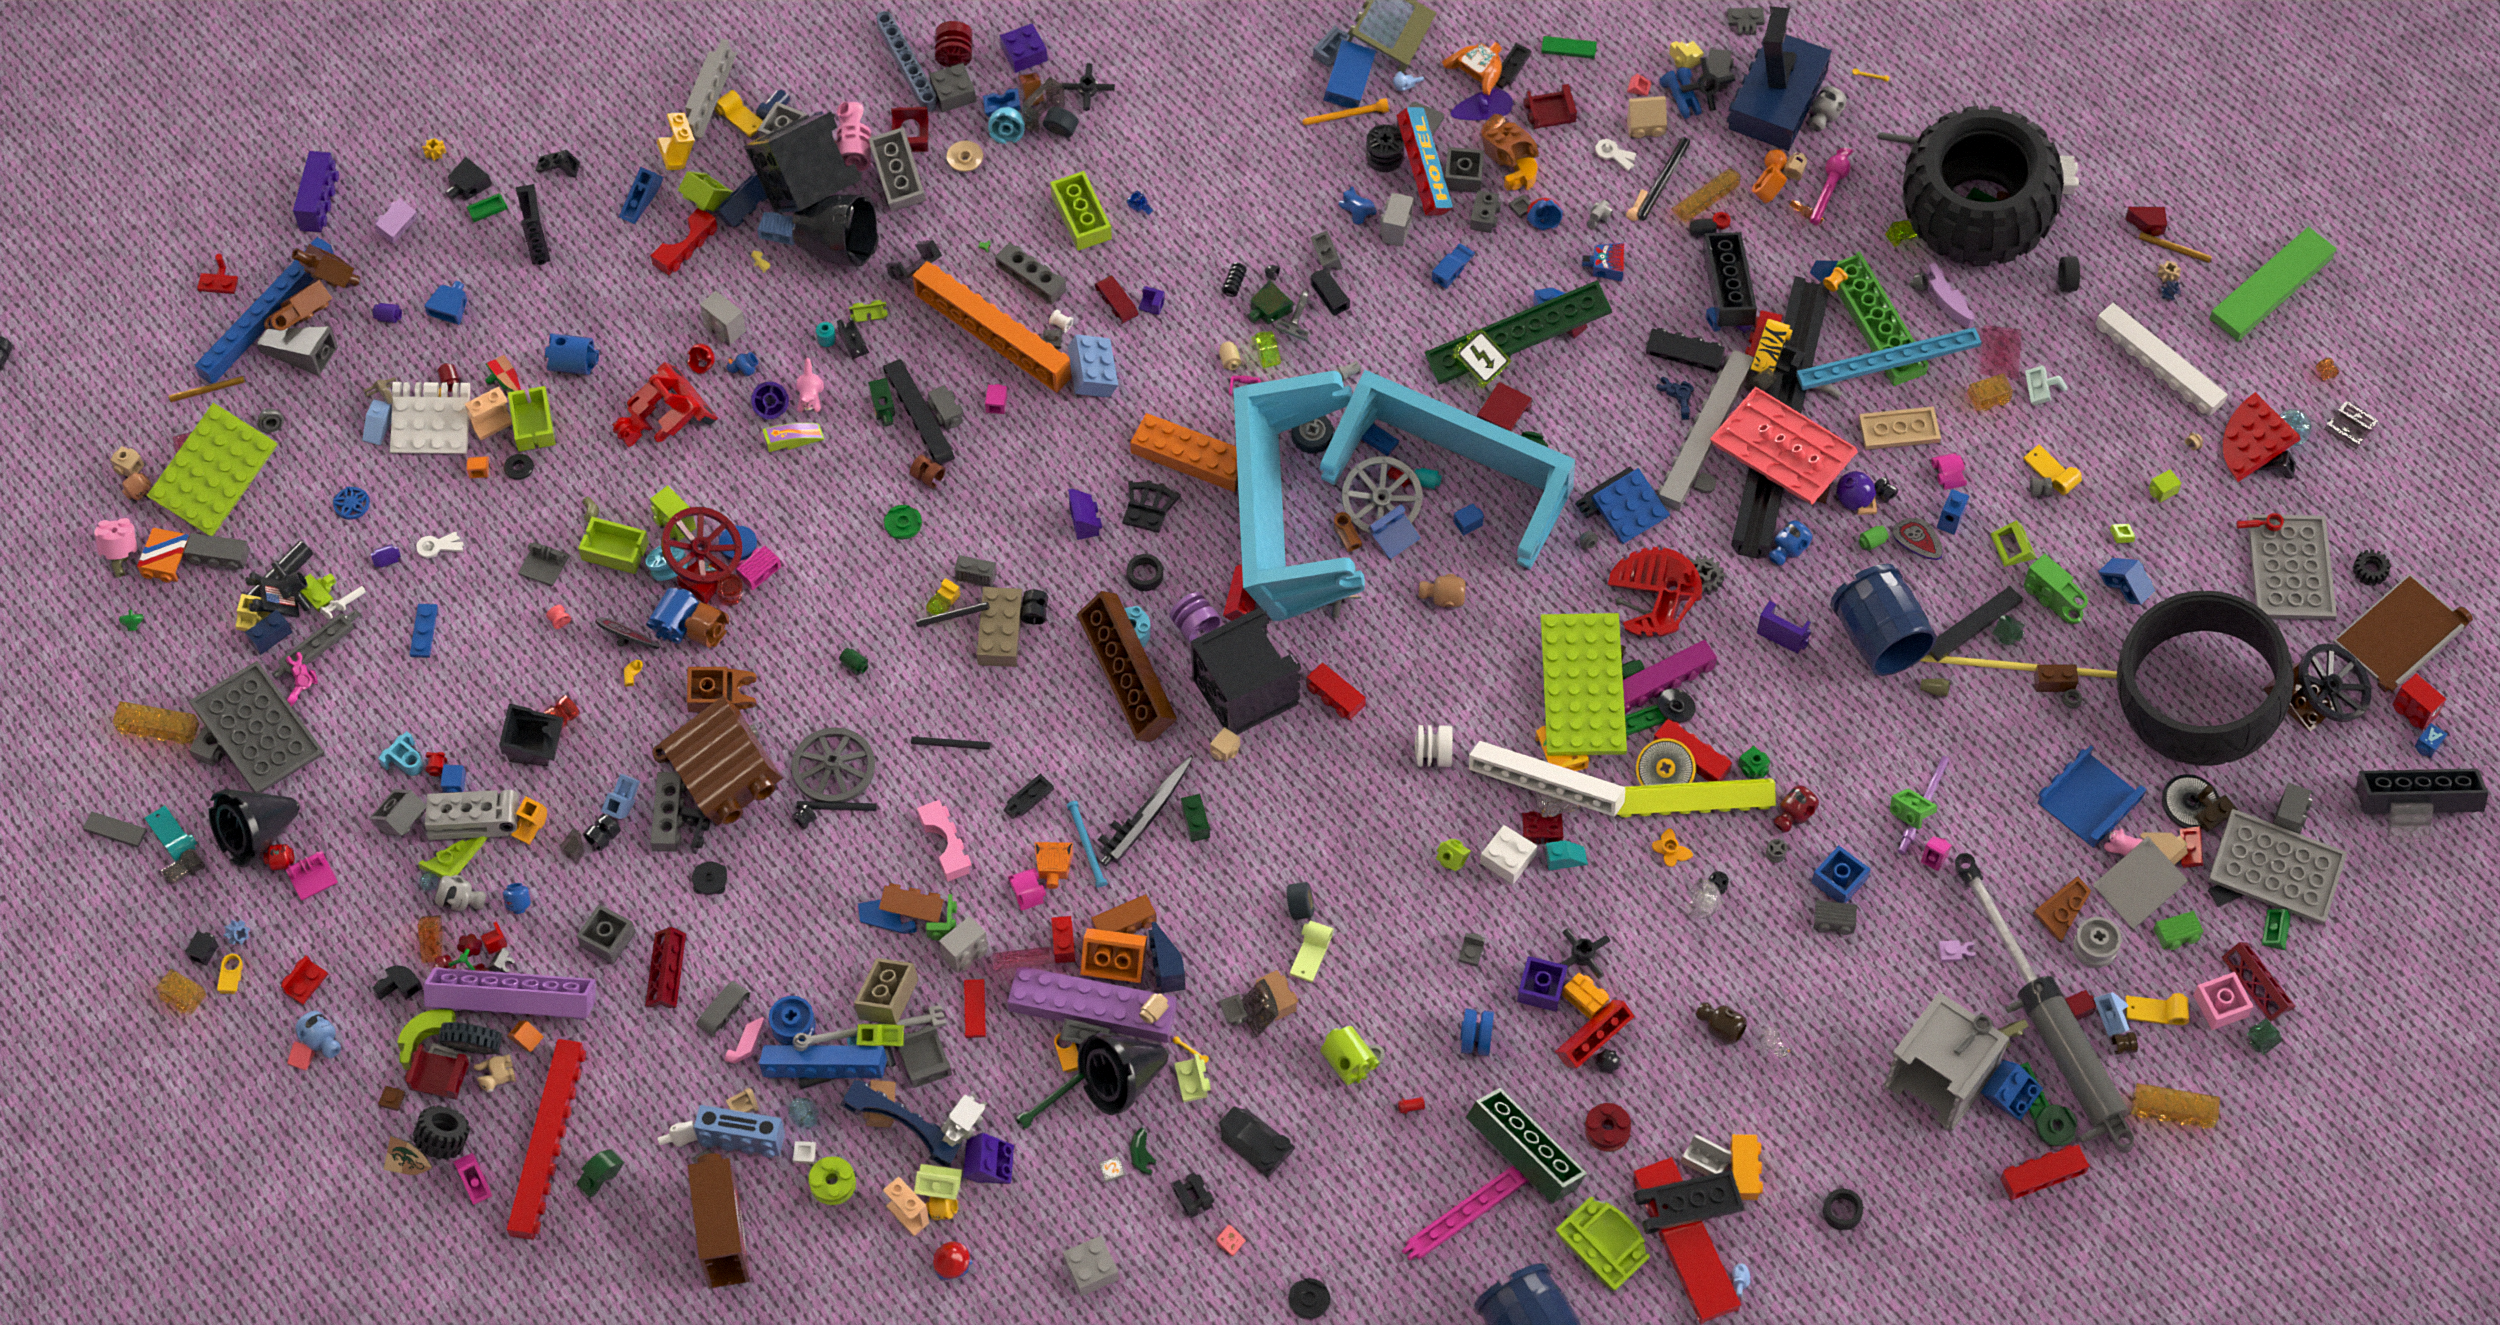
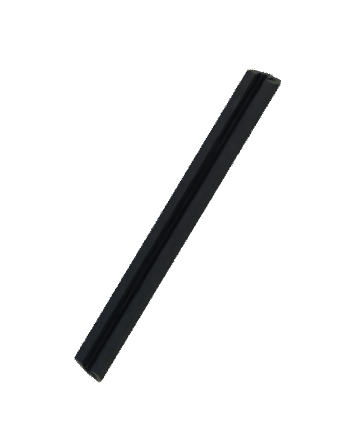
[1731,276,1830,559]

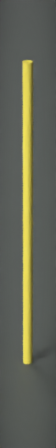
[1920,654,2117,679]

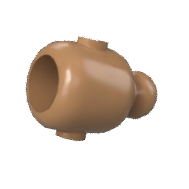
[1419,574,1466,607]

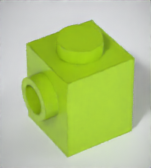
[2148,469,2182,503]

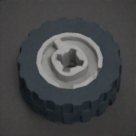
[1292,415,1333,454]

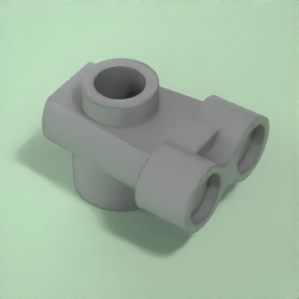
[1586,200,1613,229]

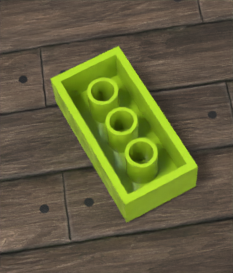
[1050,171,1112,251]

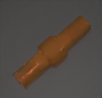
[1789,199,1824,224]

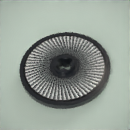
[2162,774,2220,829]

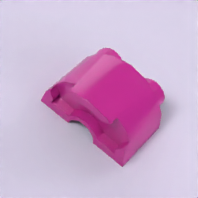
[1931,453,1967,490]
[1008,868,1046,911]

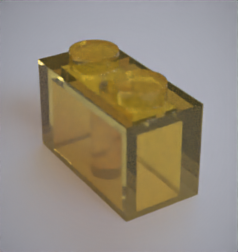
[1967,373,2013,411]
[156,969,207,1014]

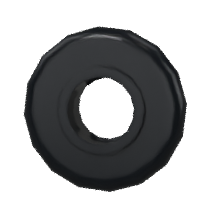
[504,454,534,480]

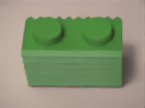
[2153,911,2203,950]

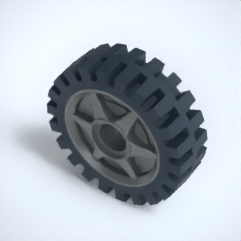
[438,1022,502,1055]

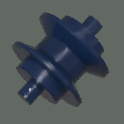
[2161,280,2181,300]

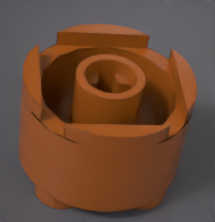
[685,602,729,648]

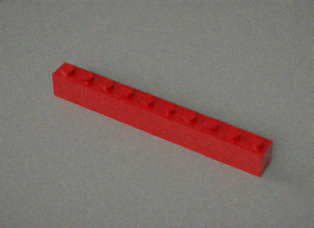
[507,1039,586,1240]

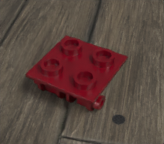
[1522,811,1564,844]

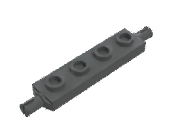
[272,609,361,679]

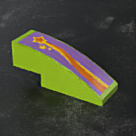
[762,423,824,452]

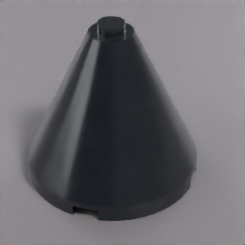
[208,789,300,868]
[1078,1033,1168,1115]

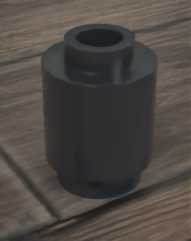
[1689,218,1717,238]

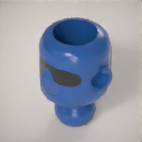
[1768,520,1813,566]

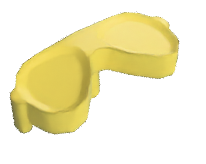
[751,251,770,273]

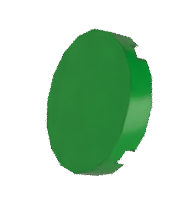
[884,505,922,540]

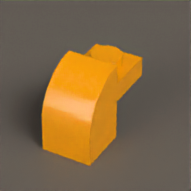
[1504,157,1538,191]
[511,796,547,845]

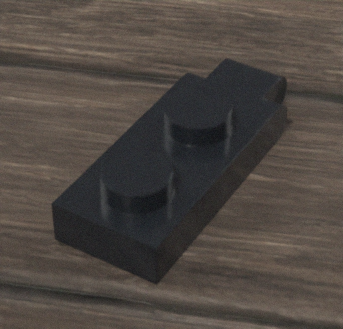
[1495,43,1532,89]
[1003,773,1054,819]

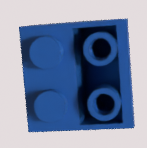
[1980,1060,2043,1121]

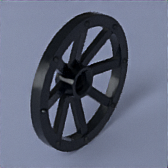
[2299,643,2371,722]

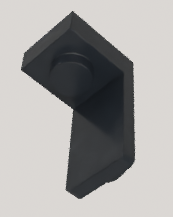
[535,150,581,177]
[2256,450,2296,479]
[681,807,710,854]

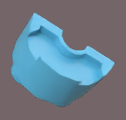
[1124,606,1151,647]

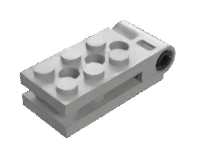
[425,790,519,840]

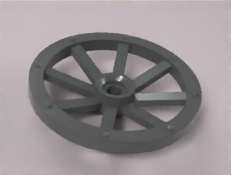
[791,727,875,802]

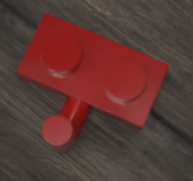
[197,254,239,294]

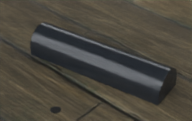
[246,541,313,601]

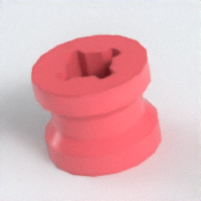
[546,605,571,629]

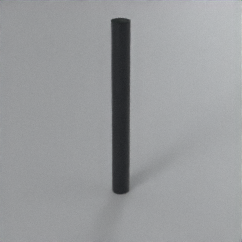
[916,602,990,627]
[911,736,990,750]
[797,801,877,811]

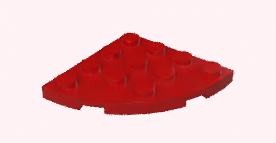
[2223,392,2301,482]

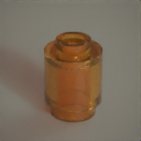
[1481,114,1506,134]

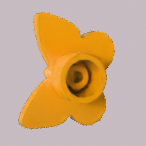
[1652,828,1693,867]

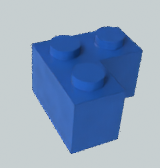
[2098,557,2156,605]

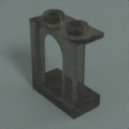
[1022,77,1065,134]

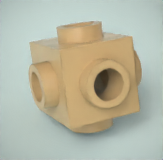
[110,446,144,477]

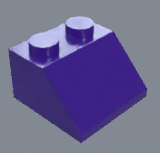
[1068,488,1102,540]

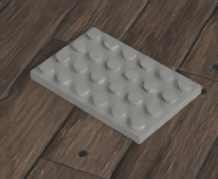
[2247,514,2337,620]
[2208,809,2347,925]

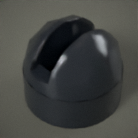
[1265,265,1280,280]

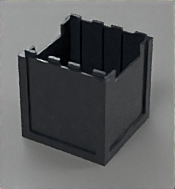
[744,111,863,213]
[1191,607,1301,735]

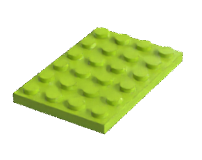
[147,402,278,536]

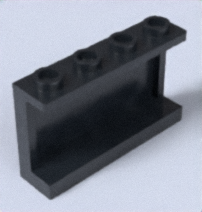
[516,184,551,265]

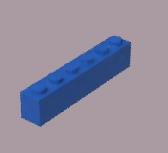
[759,1045,887,1079]

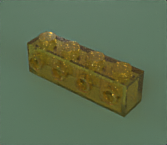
[112,701,200,744]
[2131,1083,2220,1128]

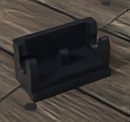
[837,317,869,360]

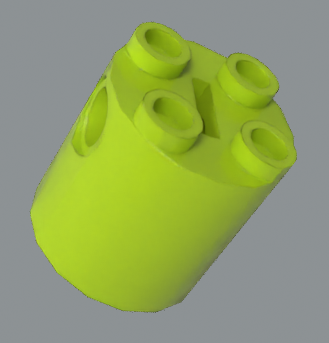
[1320,1026,1380,1086]

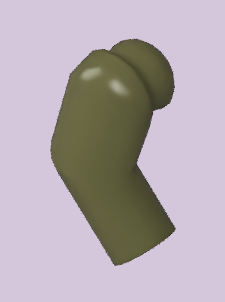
[582,496,600,523]
[111,553,129,578]

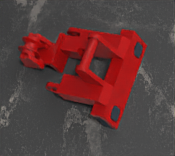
[612,362,718,447]

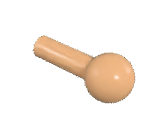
[1626,189,1648,221]

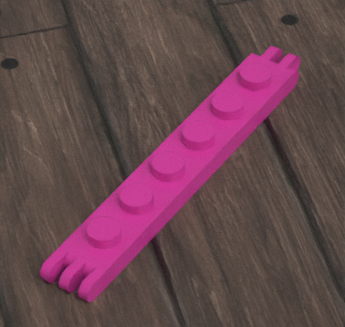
[1402,1165,1529,1261]

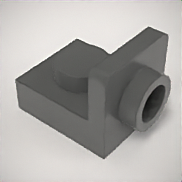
[1458,933,1485,967]

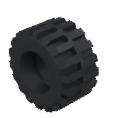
[413,1105,470,1160]

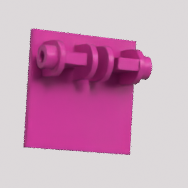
[285,851,338,901]

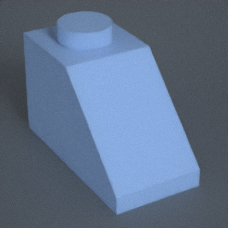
[362,399,392,445]

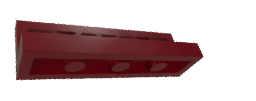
[645,926,686,1009]
[2222,942,2296,1022]

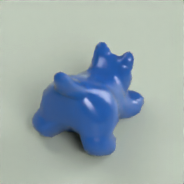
[1338,187,1377,225]

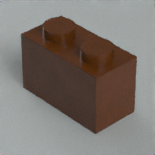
[2034,664,2079,692]

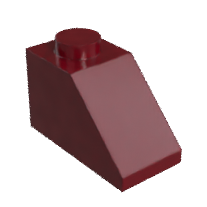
[2125,206,2167,237]

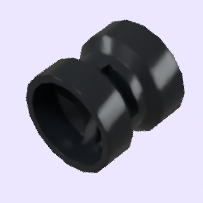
[1874,476,1899,503]

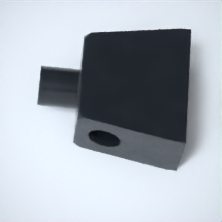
[445,157,492,200]

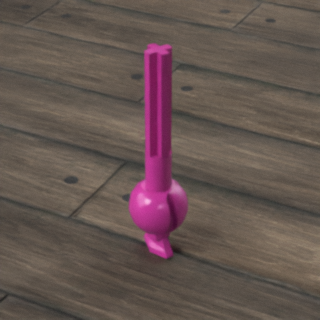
[1809,147,1854,226]

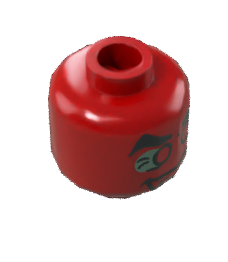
[264,844,295,871]

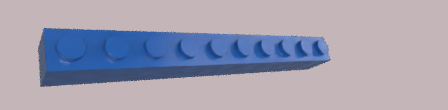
[194,237,335,384]

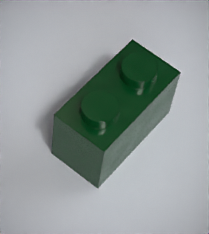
[1181,794,1210,842]

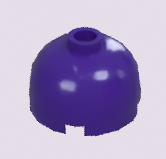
[751,381,789,419]
[1836,471,1876,511]

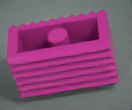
[736,545,781,591]

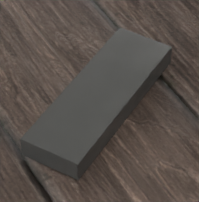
[83,812,147,848]

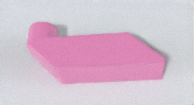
[725,1017,765,1064]

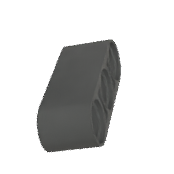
[696,981,750,1037]

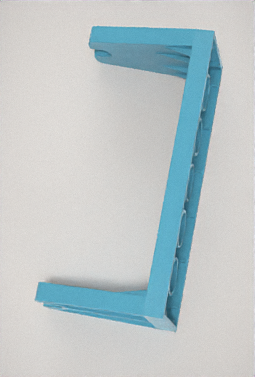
[1320,370,1575,569]
[1234,371,1365,621]

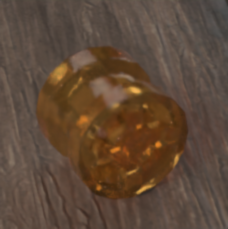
[2316,358,2340,381]

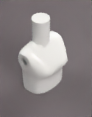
[658,1120,697,1147]

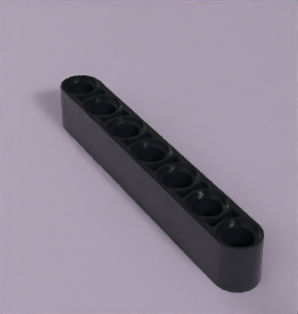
[883,359,955,465]

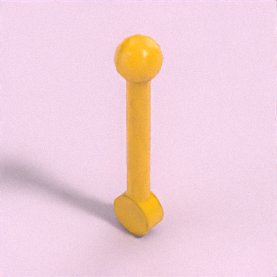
[1852,69,1889,82]
[1172,1036,1209,1063]

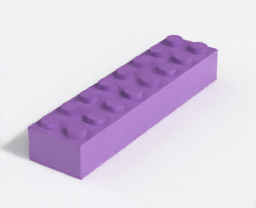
[1008,965,1177,1043]
[424,968,596,1020]

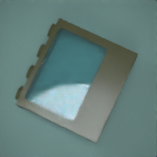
[1347,0,1437,73]

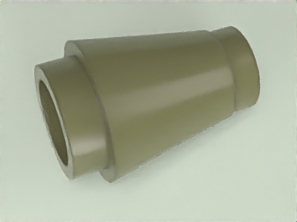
[1920,678,1950,697]

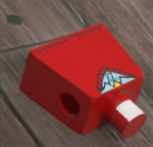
[676,560,723,604]

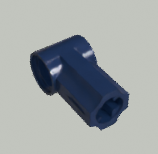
[756,89,790,120]

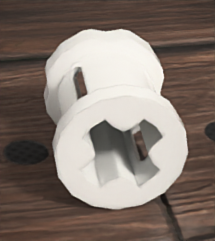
[1049,309,1074,333]

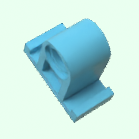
[378,731,424,776]

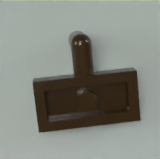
[2194,785,2238,833]

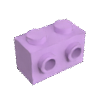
[375,198,417,243]

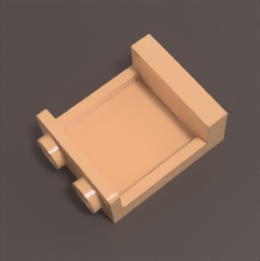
[465,387,512,441]
[884,1177,929,1237]

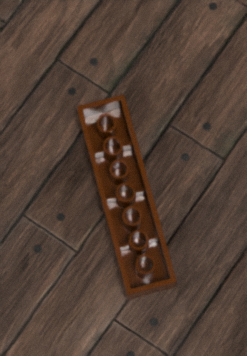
[1077,591,1178,742]

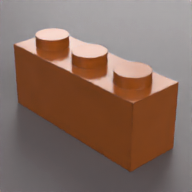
[879,882,944,923]
[1091,894,1157,934]

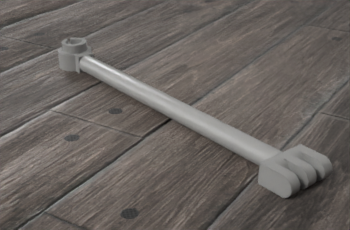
[793,1005,947,1051]

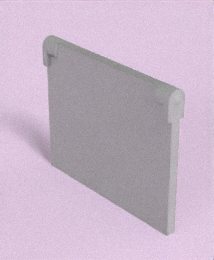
[2093,836,2188,929]

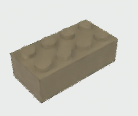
[977,587,1023,667]

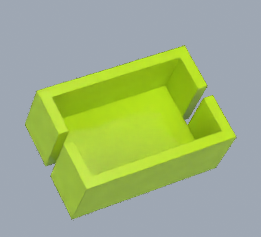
[508,386,556,452]
[578,517,649,574]

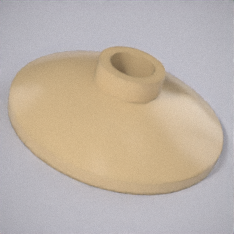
[947,141,983,172]

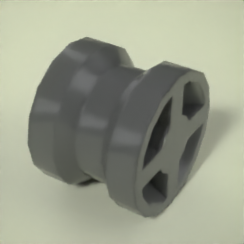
[1766,839,1787,863]

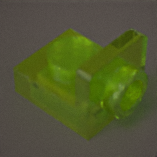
[1885,220,1917,247]

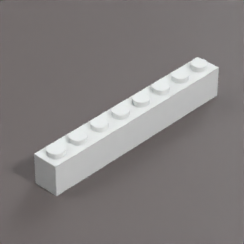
[2095,303,2228,417]
[1469,741,1625,817]

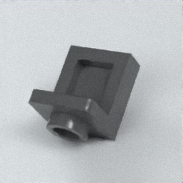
[1219,994,1248,1026]

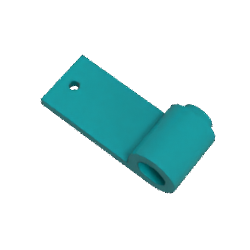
[145,805,198,862]

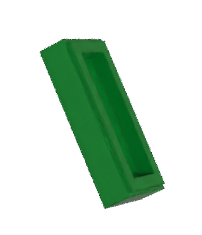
[466,193,508,222]

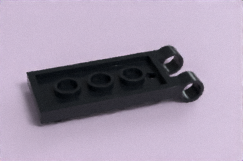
[1633,1170,1744,1234]

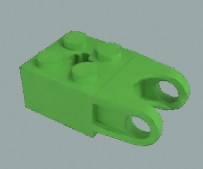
[2023,553,2088,624]

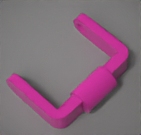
[1229,375,1261,396]

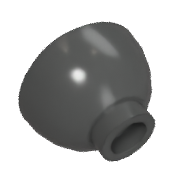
[257,408,284,433]

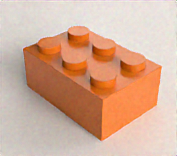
[1080,928,1148,983]

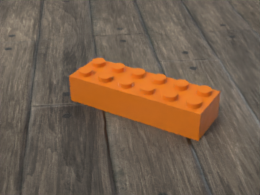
[1130,413,1238,492]

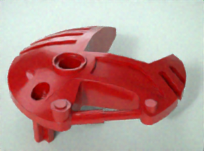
[1608,547,1702,638]

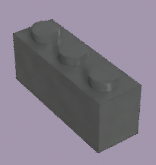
[184,533,250,570]

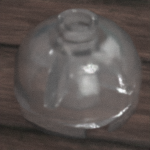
[1686,878,1723,919]

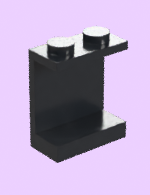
[885,240,943,280]

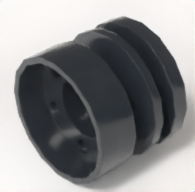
[1366,124,1404,172]

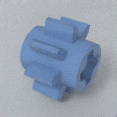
[223,920,250,945]

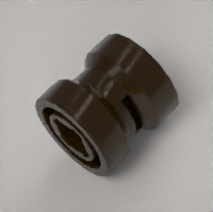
[2112,1032,2138,1055]

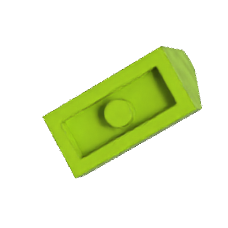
[1990,520,2037,567]

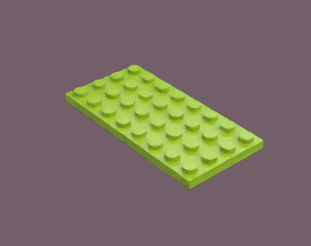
[1540,613,1627,756]

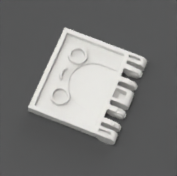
[390,382,470,454]

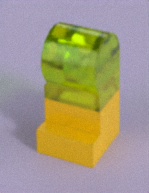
[926,578,960,615]

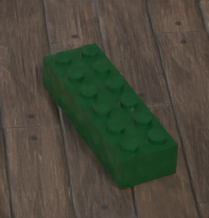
[1465,1088,1587,1204]

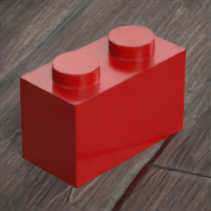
[1051,916,1075,964]

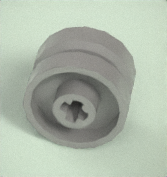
[2073,917,2122,968]

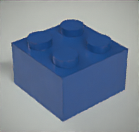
[1811,845,1871,903]

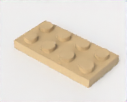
[1858,406,1941,450]

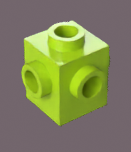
[1436,838,1471,871]

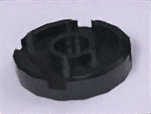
[1288,1278,1330,1320]

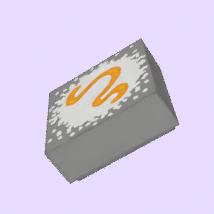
[1099,1156,1125,1183]

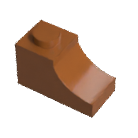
[1018,72,1044,106]

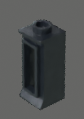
[1311,267,1350,316]

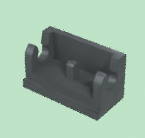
[1310,230,1343,273]

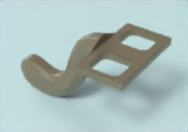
[363,377,397,404]

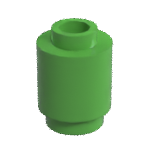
[1859,525,1889,551]

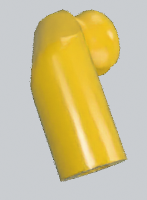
[624,659,643,687]

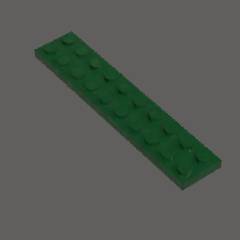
[1424,280,1612,385]

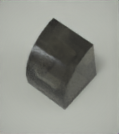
[559,828,584,863]

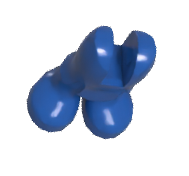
[1659,67,1702,119]

